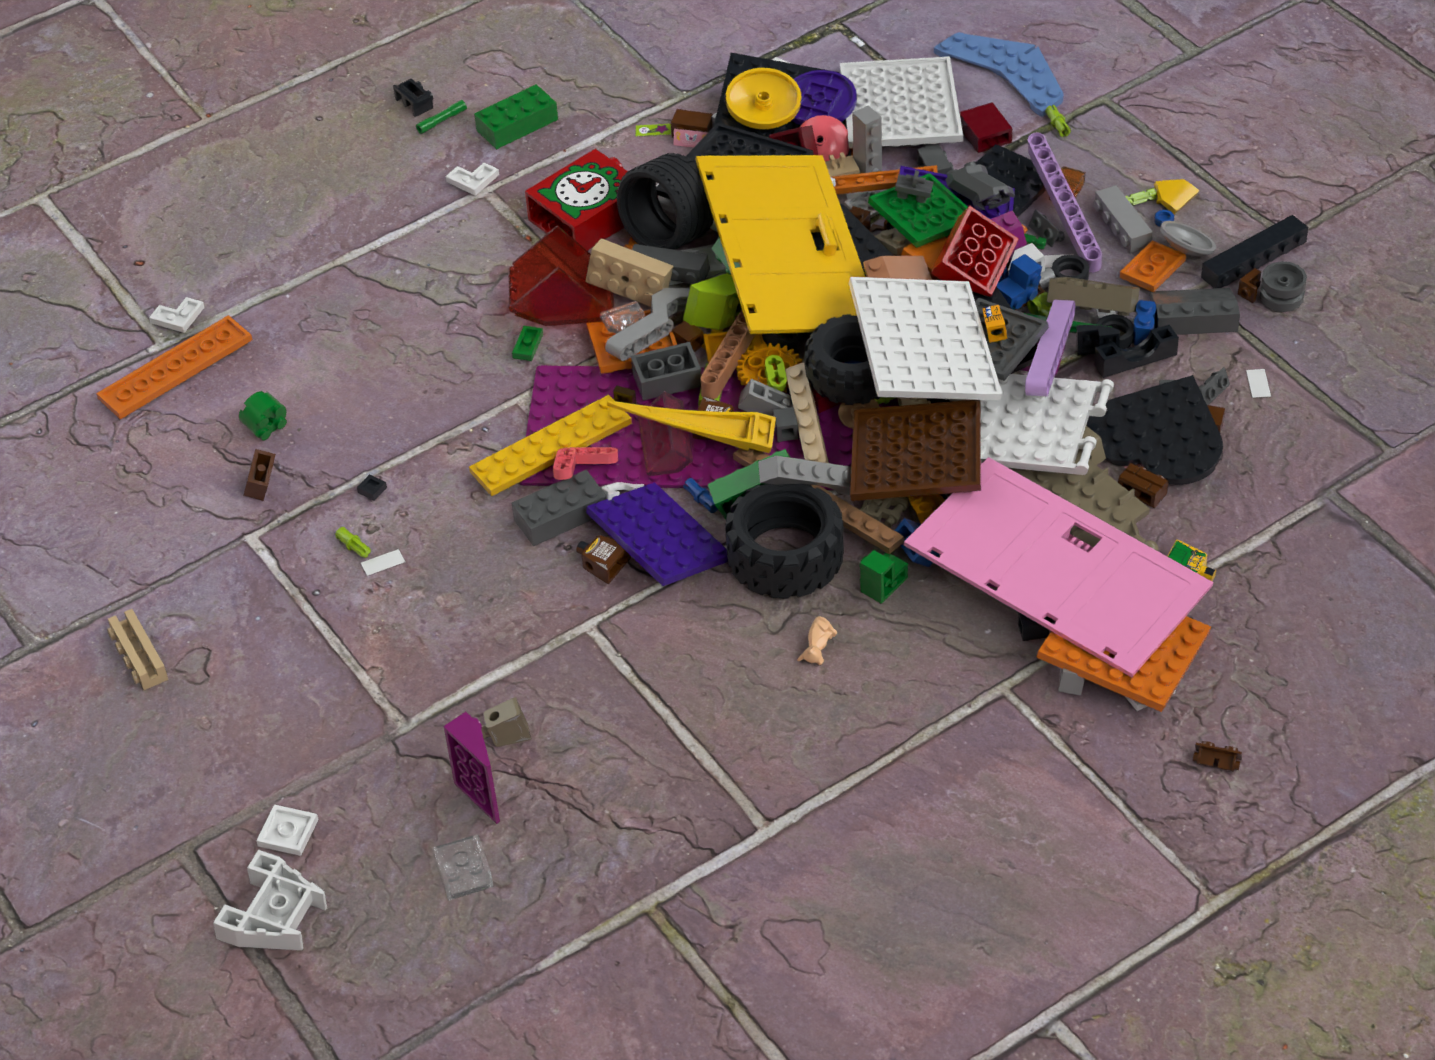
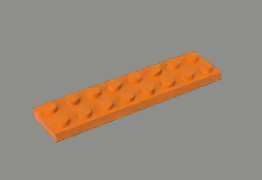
[96,315,253,419]

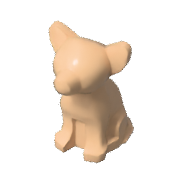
[797,616,837,665]

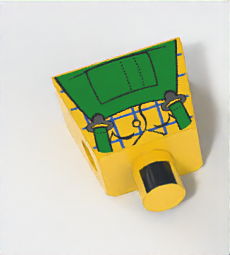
[1167,540,1216,582]

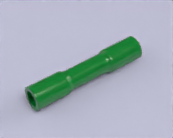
[416,100,467,134]

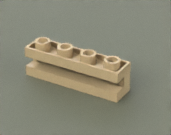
[107,609,168,690]

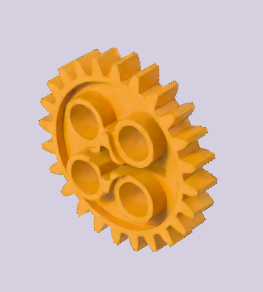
[737,343,802,393]

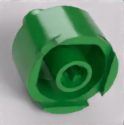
[239,391,287,441]

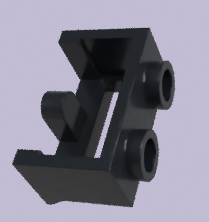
[393,78,434,117]

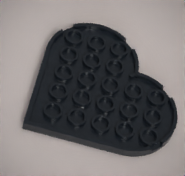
[1086,375,1223,485]

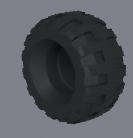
[804,314,881,405]

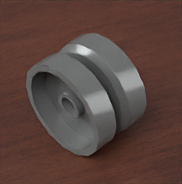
[1260,261,1307,312]

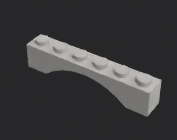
[758,456,851,495]

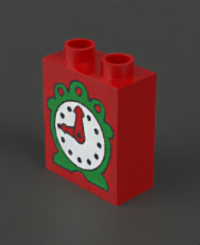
[525,148,628,257]

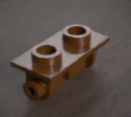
[1193,741,1242,772]

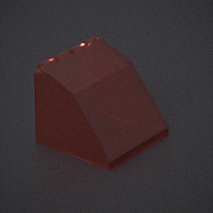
[508,225,615,326]

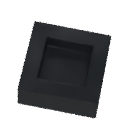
[357,474,387,501]

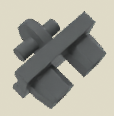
[895,170,933,203]

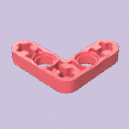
[553,447,618,480]

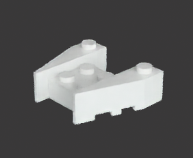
[213,850,327,950]

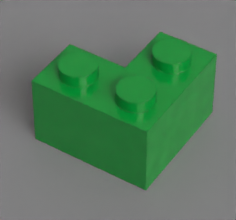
[859,550,908,604]

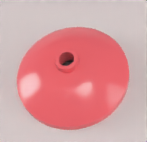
[800,115,850,162]

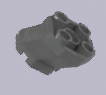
[945,161,1015,210]

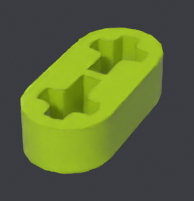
[765,355,787,392]

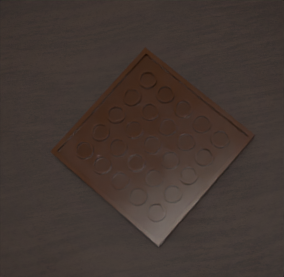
[850,400,981,501]

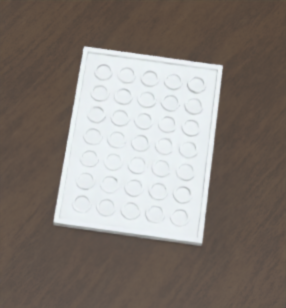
[840,56,963,148]

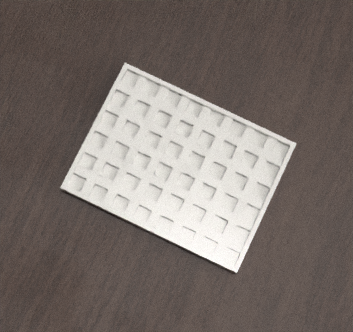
[849,277,1002,400]

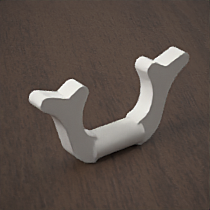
[602,482,644,500]

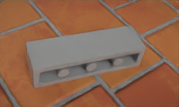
[852,105,882,174]
[1093,185,1153,254]

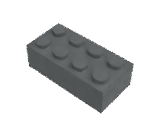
[511,470,607,546]

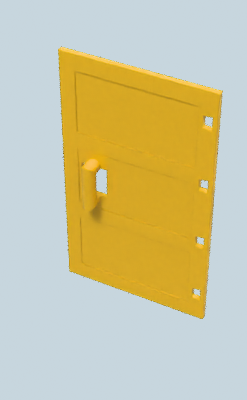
[695,155,865,334]

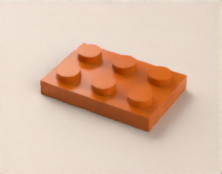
[1120,240,1186,292]

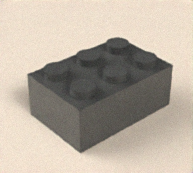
[631,342,701,401]

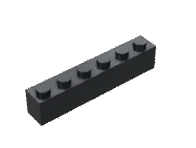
[1201,215,1309,288]

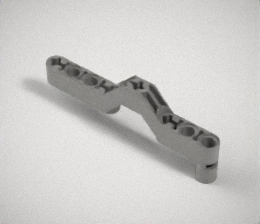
[605,272,725,361]

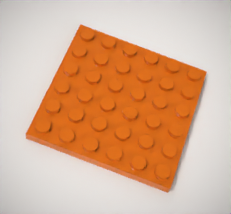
[1036,616,1211,712]

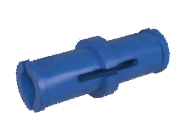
[683,478,718,513]

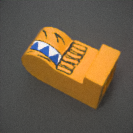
[982,304,1008,343]

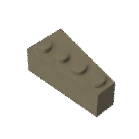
[1047,277,1140,316]

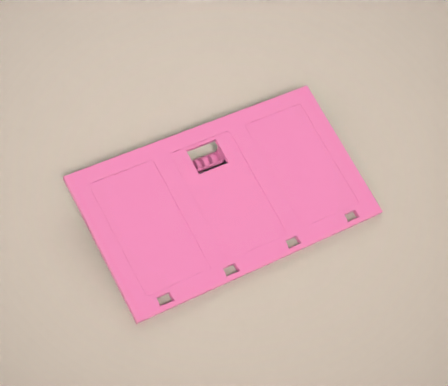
[904,457,1214,677]

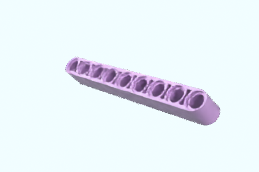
[1028,132,1102,273]
[1025,300,1075,397]

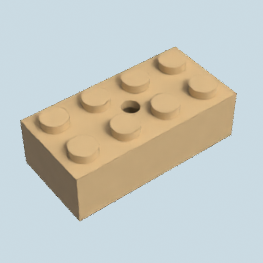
[585,238,673,307]

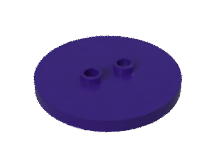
[791,70,857,125]

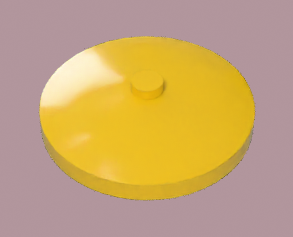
[726,68,801,129]

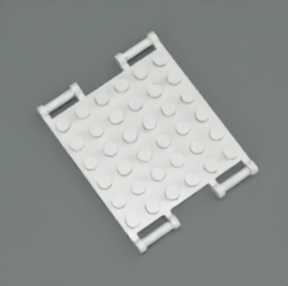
[949,374,1114,475]

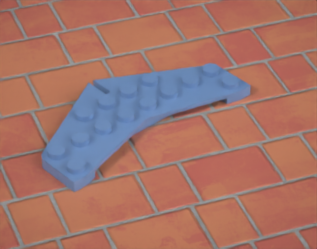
[934,32,1064,117]

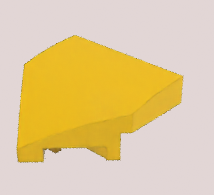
[1154,179,1199,215]

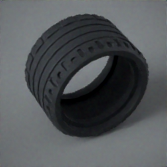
[617,153,714,250]

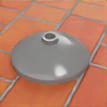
[1160,221,1216,256]

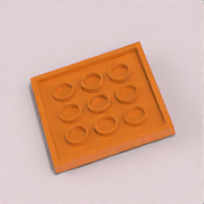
[586,309,677,374]

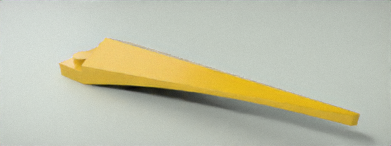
[606,400,776,453]

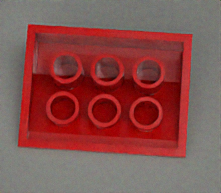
[931,205,1019,297]

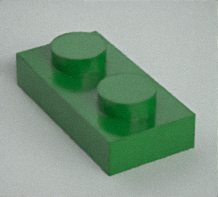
[512,326,544,361]

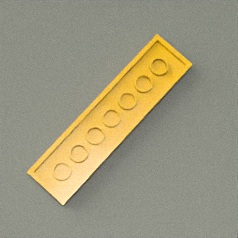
[469,395,632,496]

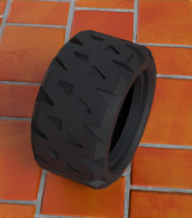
[725,484,844,599]

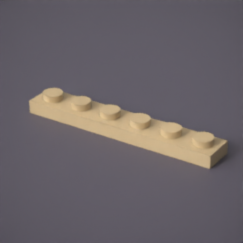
[785,362,829,463]

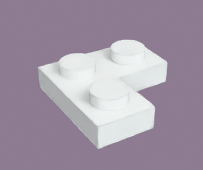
[445,163,499,196]
[149,297,205,333]

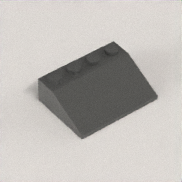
[1149,288,1240,335]

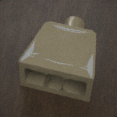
[481,697,532,747]

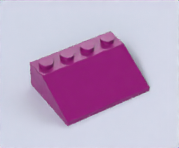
[443,711,500,824]

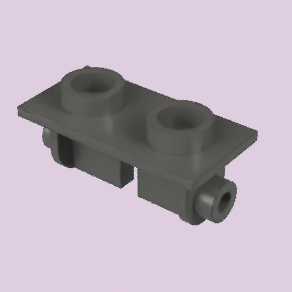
[1028,209,1065,247]
[1199,367,1230,405]

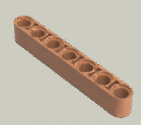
[701,308,756,399]

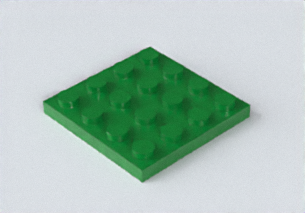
[868,173,968,248]

